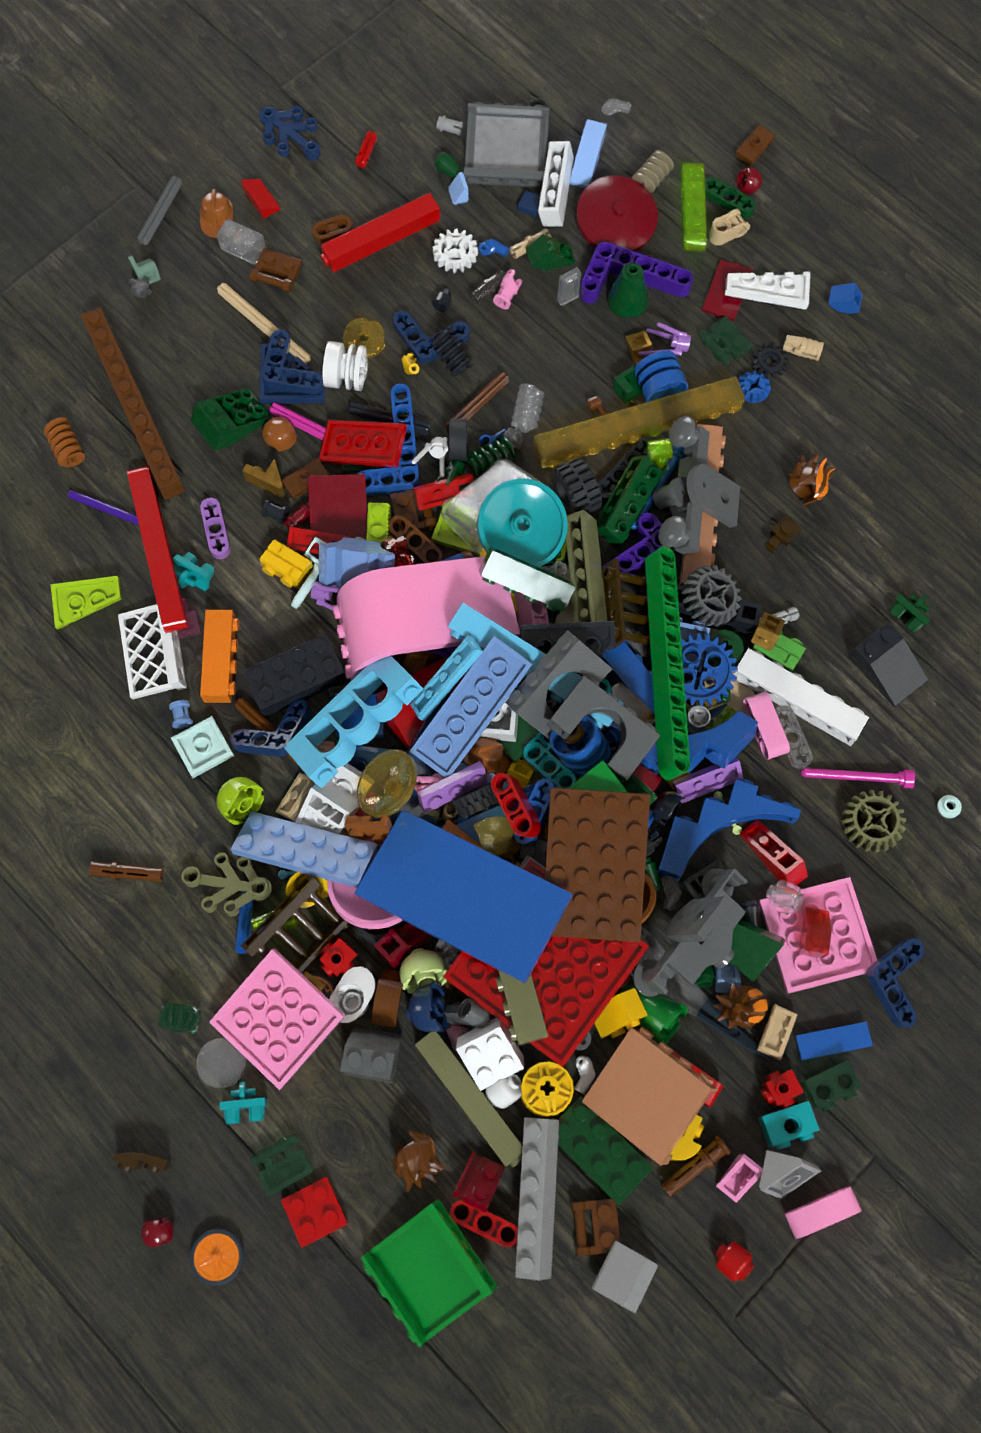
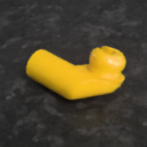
[401,353,419,375]

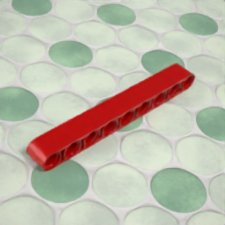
[127,466,188,634]

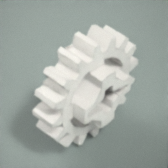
[433,229,478,273]

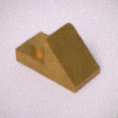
[242,460,285,498]
[751,612,785,651]

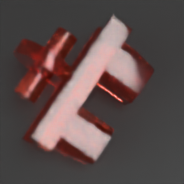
[382,536,415,567]

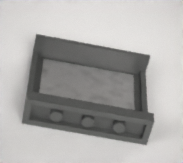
[464,102,549,187]

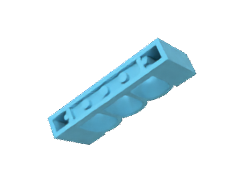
[284,656,423,788]

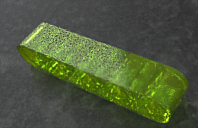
[681,163,707,251]

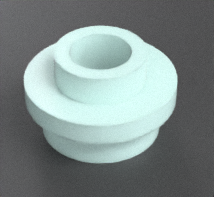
[937,795,961,818]

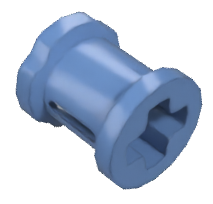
[169,700,193,729]

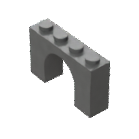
[505,630,612,739]
[546,676,660,784]

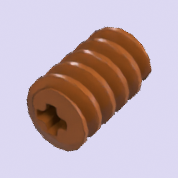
[44,417,85,467]

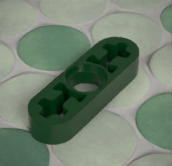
[701,177,756,218]

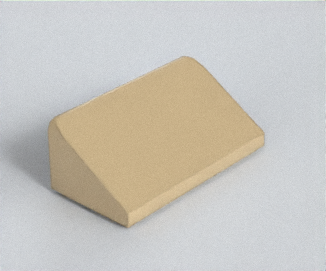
[275,772,316,822]

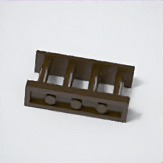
[602,558,651,657]
[240,875,350,973]

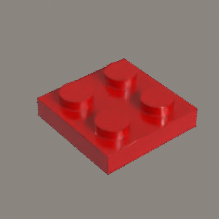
[281,1177,348,1248]

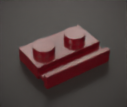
[452,1151,505,1213]

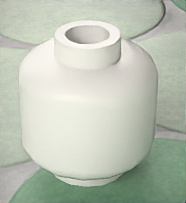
[485,1074,522,1108]

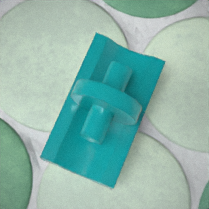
[173,552,214,592]
[220,1082,268,1124]

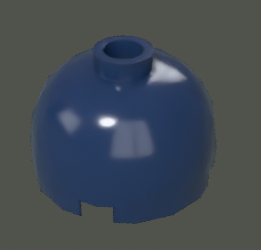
[406,982,449,1033]

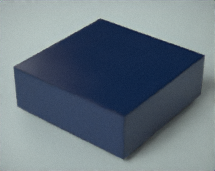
[518,190,541,217]

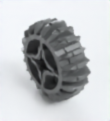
[681,565,742,626]

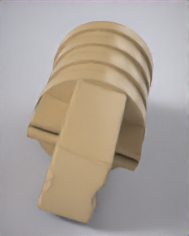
[783,335,824,361]

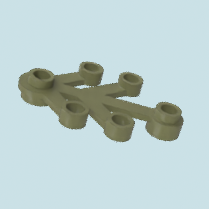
[181,853,272,917]

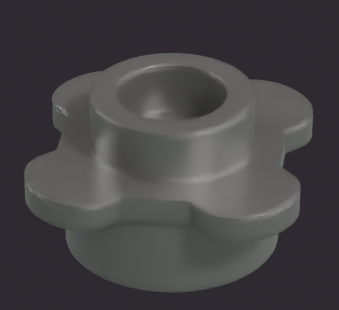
[129,279,152,298]
[503,427,523,449]

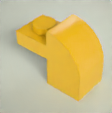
[670,1115,704,1161]

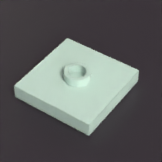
[171,716,234,778]

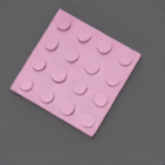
[758,877,877,994]
[209,949,346,1090]

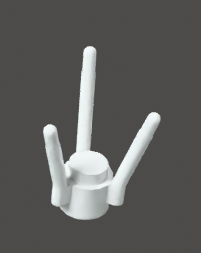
[412,437,448,478]

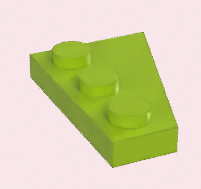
[51,576,122,630]

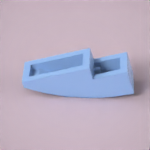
[570,119,607,188]

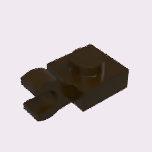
[765,516,802,553]

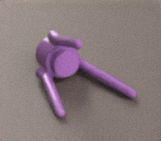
[639,322,691,356]
[311,581,341,611]

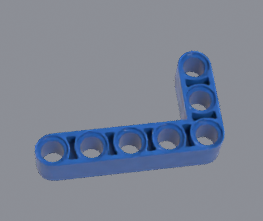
[358,383,420,496]

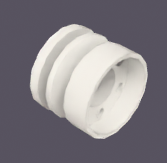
[323,341,368,391]

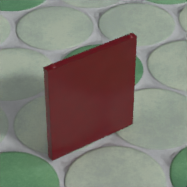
[308,473,367,540]

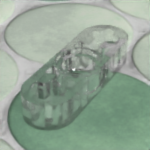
[775,705,813,769]

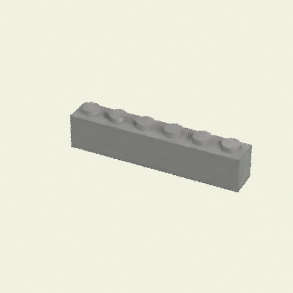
[515,1118,559,1280]

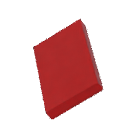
[319,420,407,468]

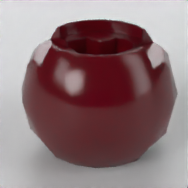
[736,167,762,194]
[141,1218,174,1247]

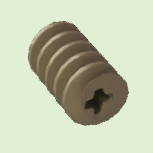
[631,150,674,193]

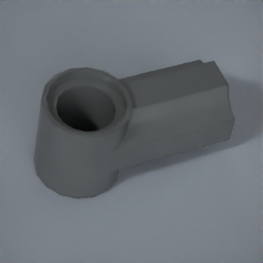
[444,998,491,1029]

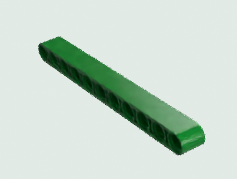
[645,546,690,780]

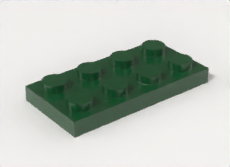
[558,1096,653,1206]

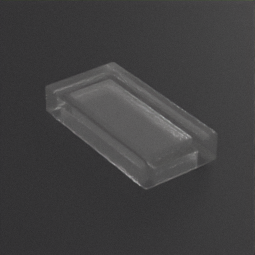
[557,267,581,306]

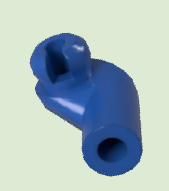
[478,239,510,257]

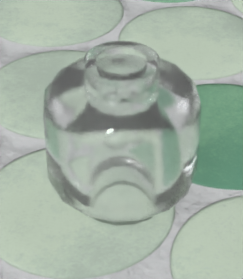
[766,880,804,915]

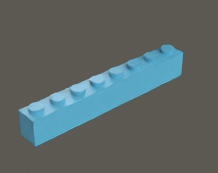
[448,603,623,729]

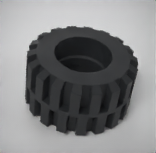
[552,458,602,515]

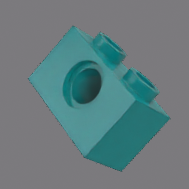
[758,1101,819,1150]

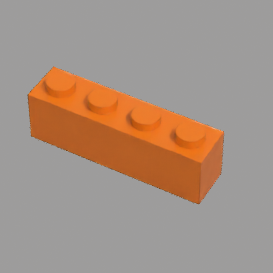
[200,610,239,703]

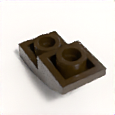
[112,1153,171,1173]

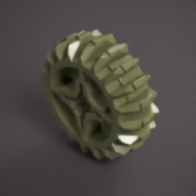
[842,790,906,853]

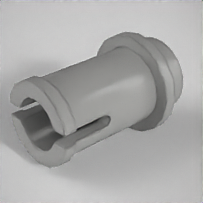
[436,115,463,135]

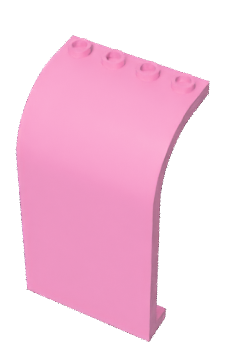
[333,556,520,681]

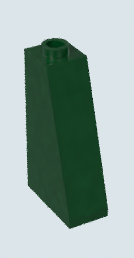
[730,919,786,982]

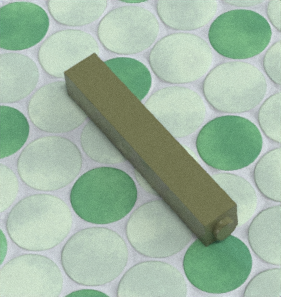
[415,1032,523,1167]

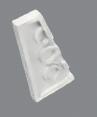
[725,272,810,309]

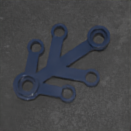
[259,106,321,161]

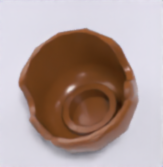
[262,417,298,451]

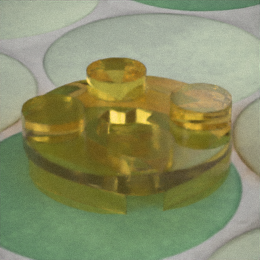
[343,318,385,359]

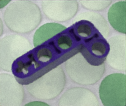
[602,513,662,585]

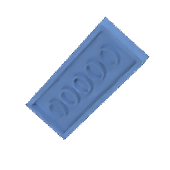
[410,636,533,778]
[231,811,379,888]

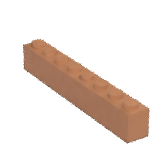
[680,424,726,586]

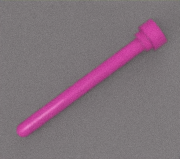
[801,768,915,788]

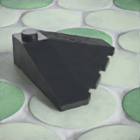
[521,621,615,710]

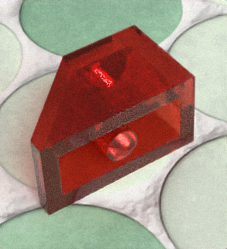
[799,907,832,959]

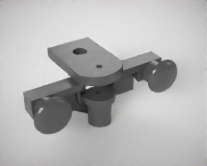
[653,416,740,555]
[633,868,748,997]

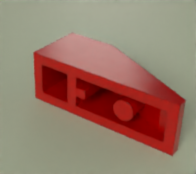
[740,820,808,890]

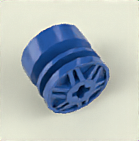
[634,350,689,407]
[550,715,611,777]

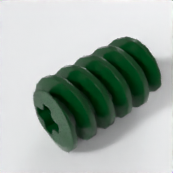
[467,437,516,478]

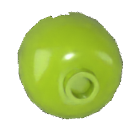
[216,777,264,825]

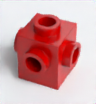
[319,938,359,976]
[761,1069,804,1109]

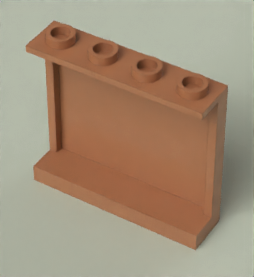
[582,1027,718,1165]

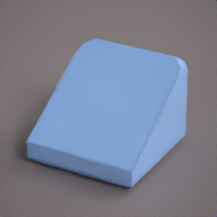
[449,172,468,204]
[714,963,741,993]

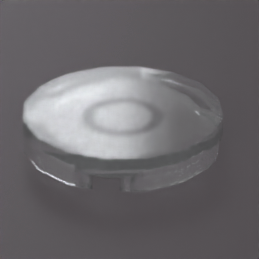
[196,1038,246,1088]

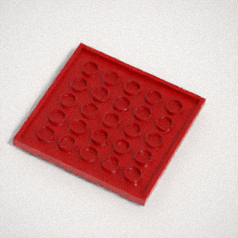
[443,859,649,1068]

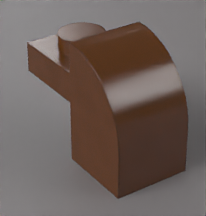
[371,969,403,1028]

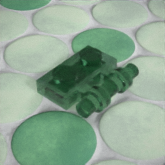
[698,316,753,366]
[250,1133,314,1197]

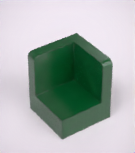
[613,366,642,404]

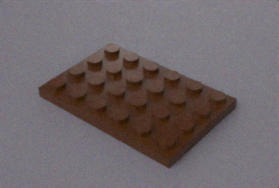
[545,787,650,942]

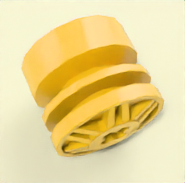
[521,1062,574,1118]

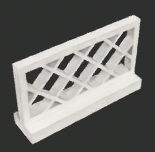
[118,604,187,699]

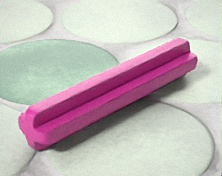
[270,402,326,440]

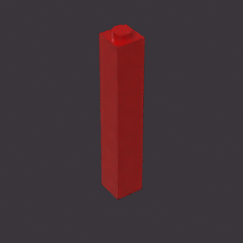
[320,193,440,272]

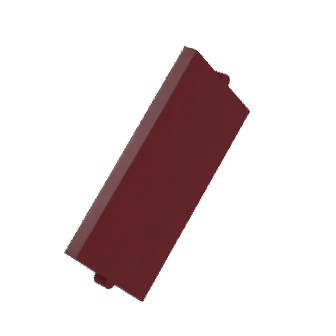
[702,259,753,321]

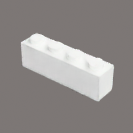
[538,141,574,226]

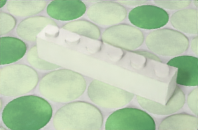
[733,648,869,746]

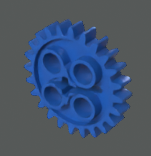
[681,633,738,707]

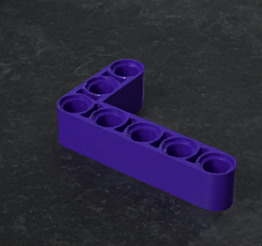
[580,242,693,303]

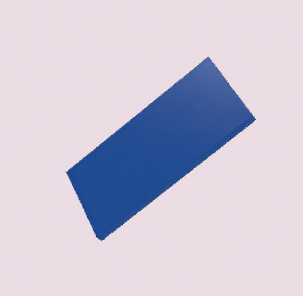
[354,810,573,984]

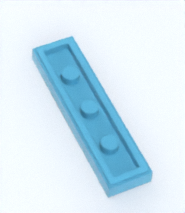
[410,635,483,721]

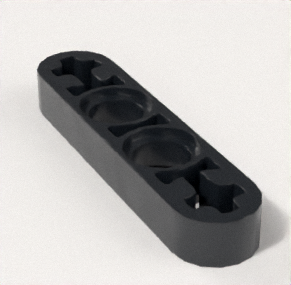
[598,436,657,502]

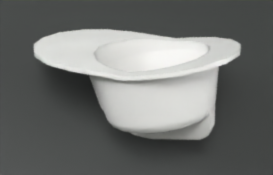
[329,967,375,1023]

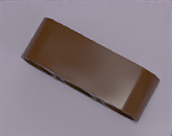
[389,515,443,563]

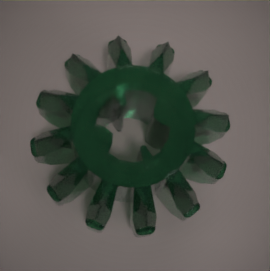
[158,1003,201,1034]

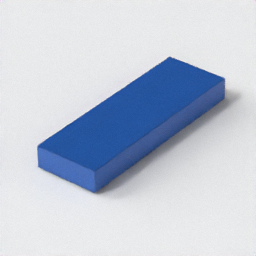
[794,1022,873,1061]

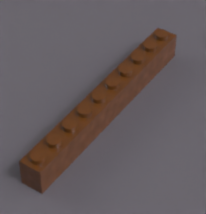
[81,307,185,500]

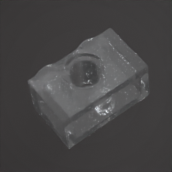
[217,219,266,265]

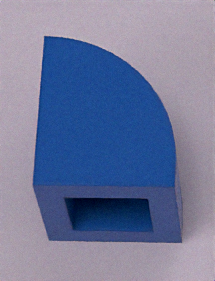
[828,283,862,313]

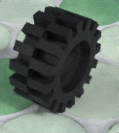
[452,783,498,818]

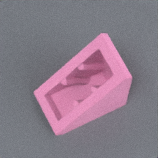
[716,1154,763,1202]

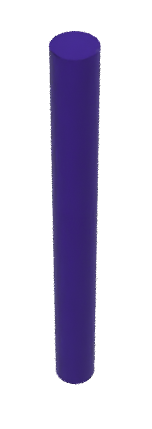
[68,490,139,525]

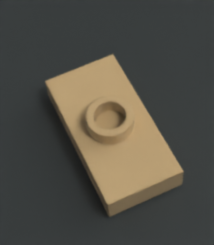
[757,1004,798,1060]

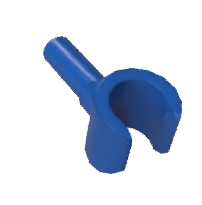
[479,429,506,447]

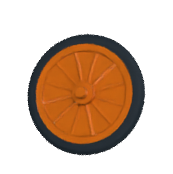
[190,1229,244,1286]

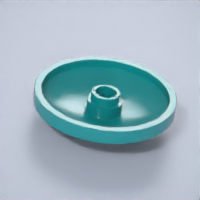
[477,478,568,567]

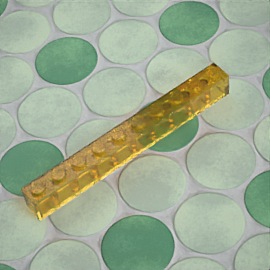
[533,376,745,468]

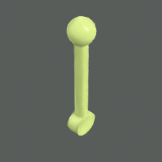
[713,791,742,835]

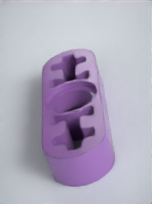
[200,498,230,559]

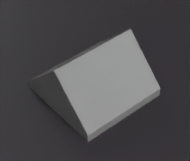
[759,1150,821,1199]
[592,1241,658,1313]

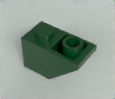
[526,234,575,271]

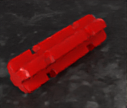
[355,131,377,168]

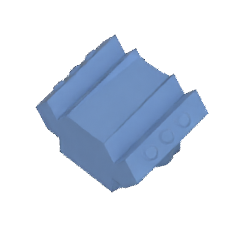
[319,537,395,588]

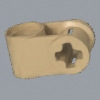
[709,209,750,245]

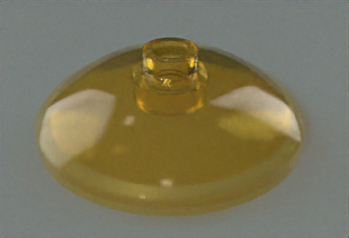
[357,749,417,818]

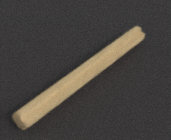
[217,283,311,365]

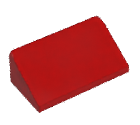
[241,179,281,219]

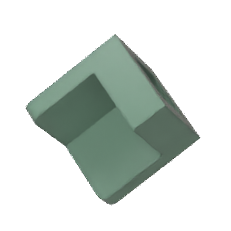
[128,256,161,284]

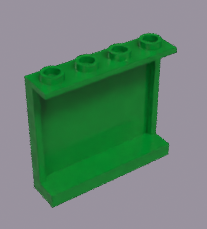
[361,1199,498,1348]

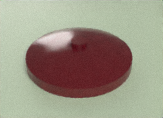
[576,176,658,252]

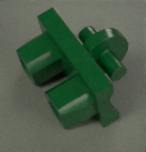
[889,593,931,634]

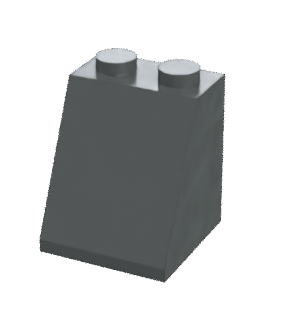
[340,1026,402,1084]

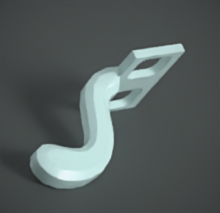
[291,537,325,609]

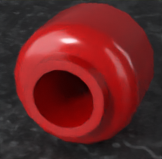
[715,1242,754,1282]

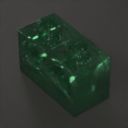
[800,1060,862,1112]

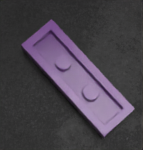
[673,757,743,803]
[417,761,487,814]

